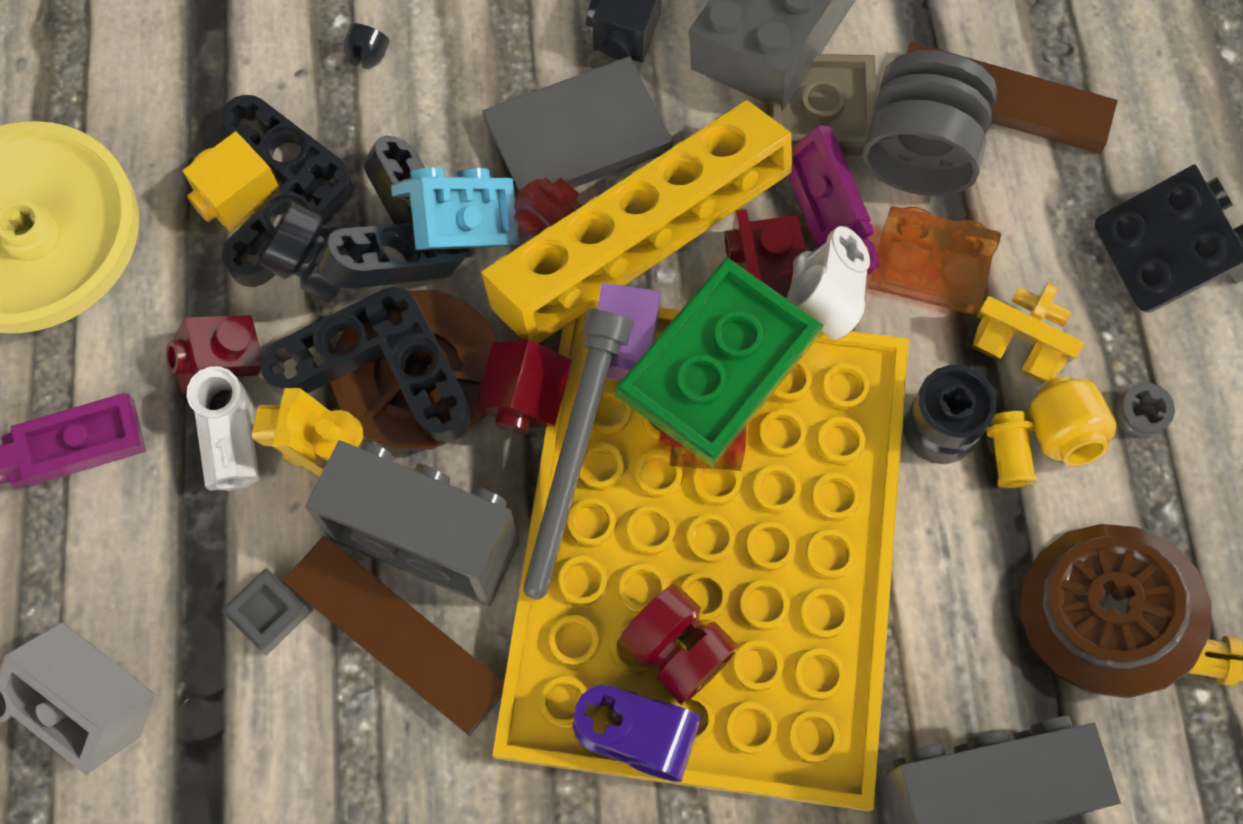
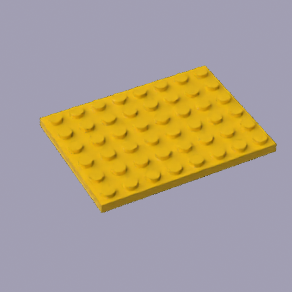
[492,304,909,812]

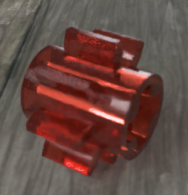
[514,177,582,241]

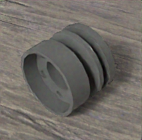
[862,50,998,196]

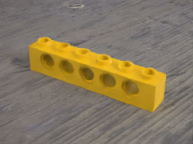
[481,100,792,344]

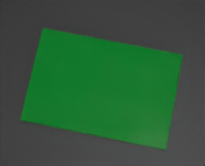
[615,257,824,468]

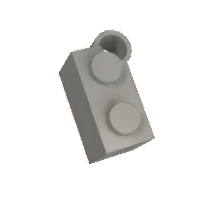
[0,622,156,775]

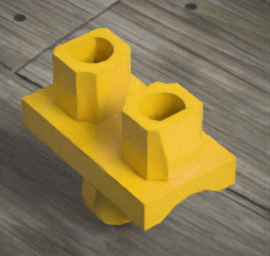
[972,282,1085,384]
[252,388,363,477]

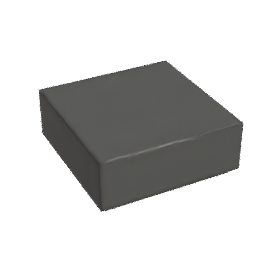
[221,568,311,656]

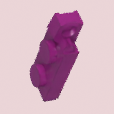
[788,125,881,276]
[0,393,147,488]

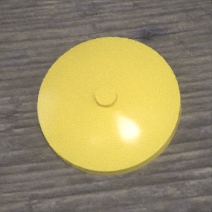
[0,121,139,333]

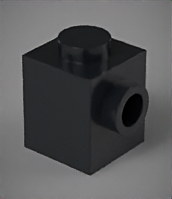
[586,0,662,63]

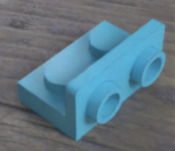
[391,168,519,250]

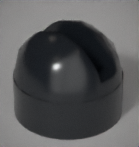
[344,23,390,69]

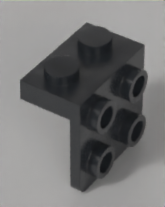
[1095,163,1243,313]

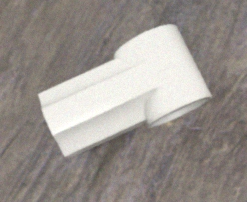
[187,367,260,491]

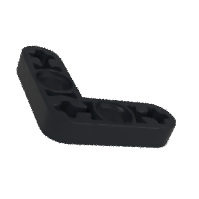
[221,95,353,287]
[316,135,468,289]
[260,287,472,442]

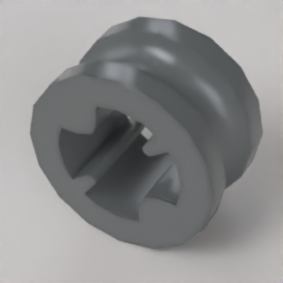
[1114,382,1175,439]

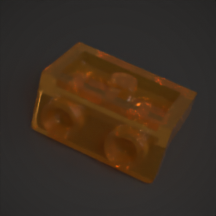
[868,206,1001,316]

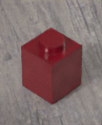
[475,339,572,434]

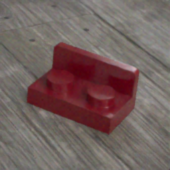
[724,208,806,298]

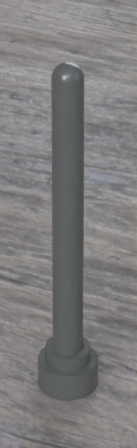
[524,308,634,600]

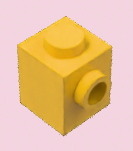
[182,131,279,233]

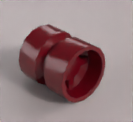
[619,583,740,706]

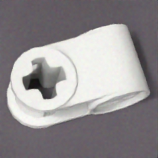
[786,226,870,340]

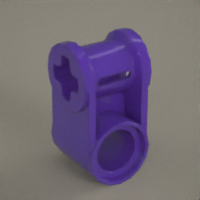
[573,685,701,782]

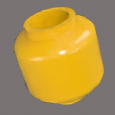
[1027,377,1116,467]

